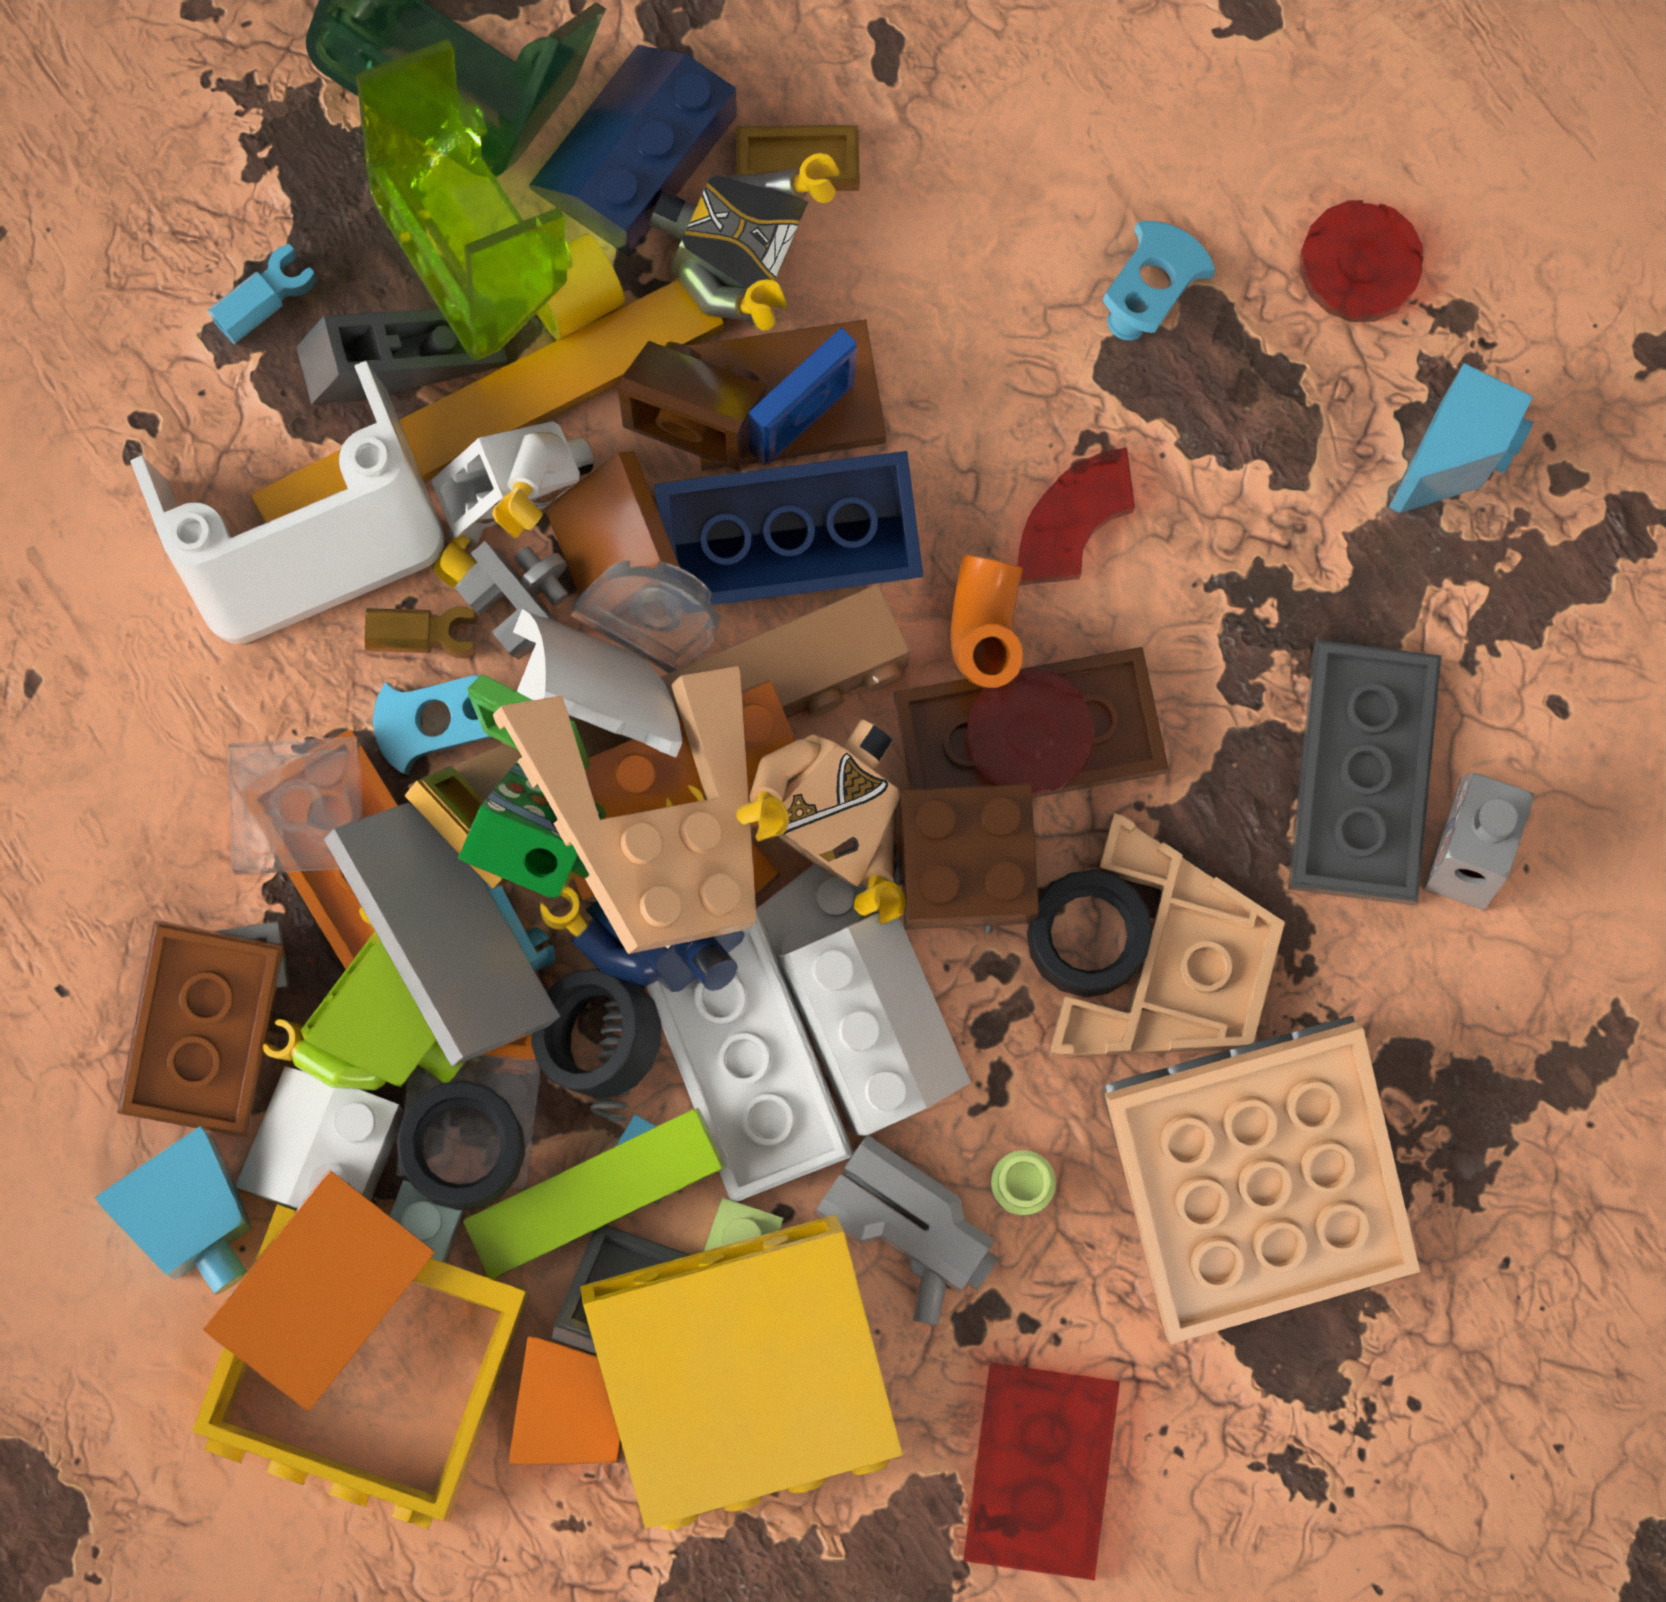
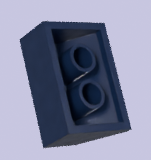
[529,45,737,257]

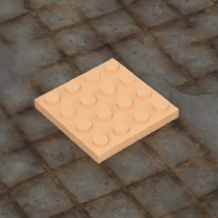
[1105,1022,1420,1344]

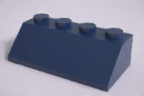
[654,451,924,611]

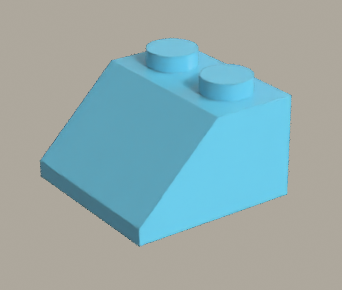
[1389,363,1534,513]

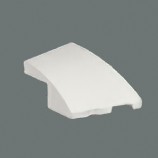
[513,609,682,757]

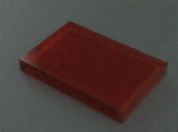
[962,1362,1120,1581]

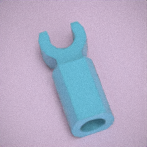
[207,244,317,345]

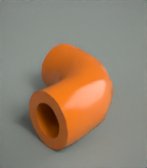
[950,555,1023,688]

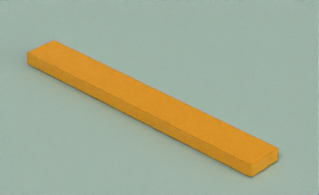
[251,279,724,523]

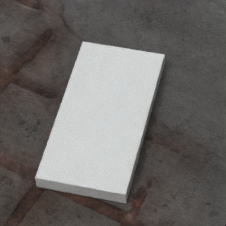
[647,913,854,1202]

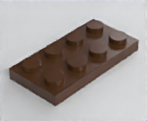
[893,647,1168,798]

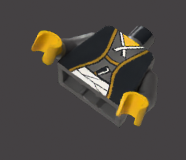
[649,153,840,330]

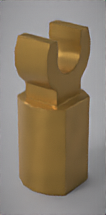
[364,606,476,658]

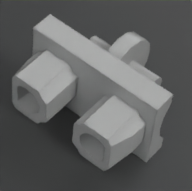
[455,541,569,659]

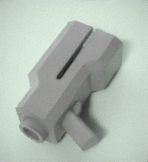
[816,1135,999,1326]

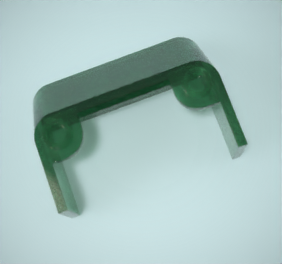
[306,0,606,178]

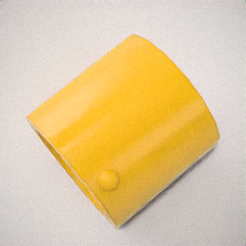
[519,233,625,339]

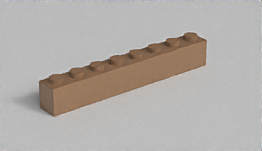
[408,584,910,800]

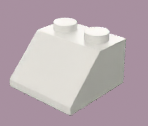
[235,1066,405,1211]

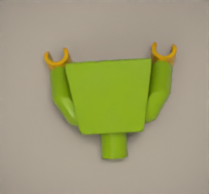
[263,906,464,1090]

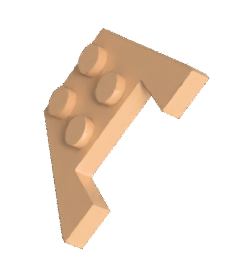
[1048,813,1285,1057]

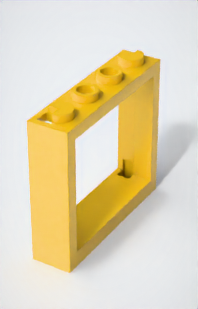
[192,1204,530,1530]

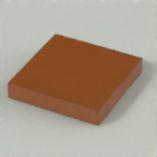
[545,451,679,622]

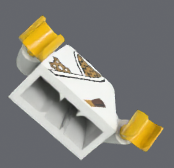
[431,421,594,590]

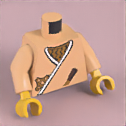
[736,719,906,925]

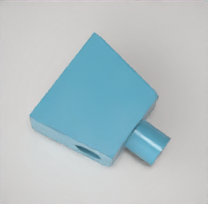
[95,1126,252,1295]

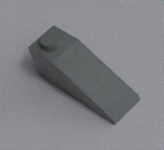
[296,305,508,405]

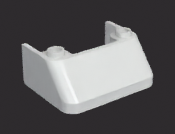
[130,361,445,644]

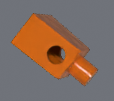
[508,1336,622,1466]

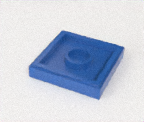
[749,327,857,466]

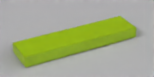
[463,1108,726,1279]

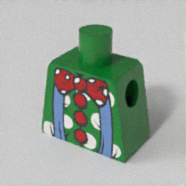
[458,756,607,898]

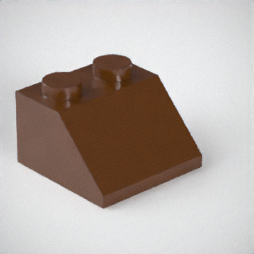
[617,341,766,471]

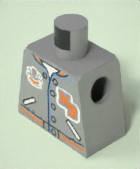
[1423,772,1534,911]

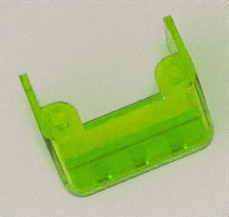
[356,39,573,361]

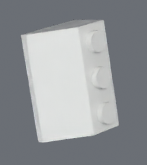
[777,912,971,1135]

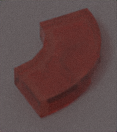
[1017,447,1135,586]

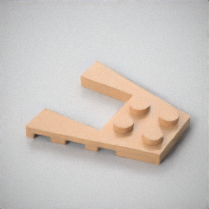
[493,666,757,954]

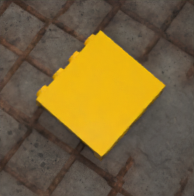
[580,1214,903,1530]

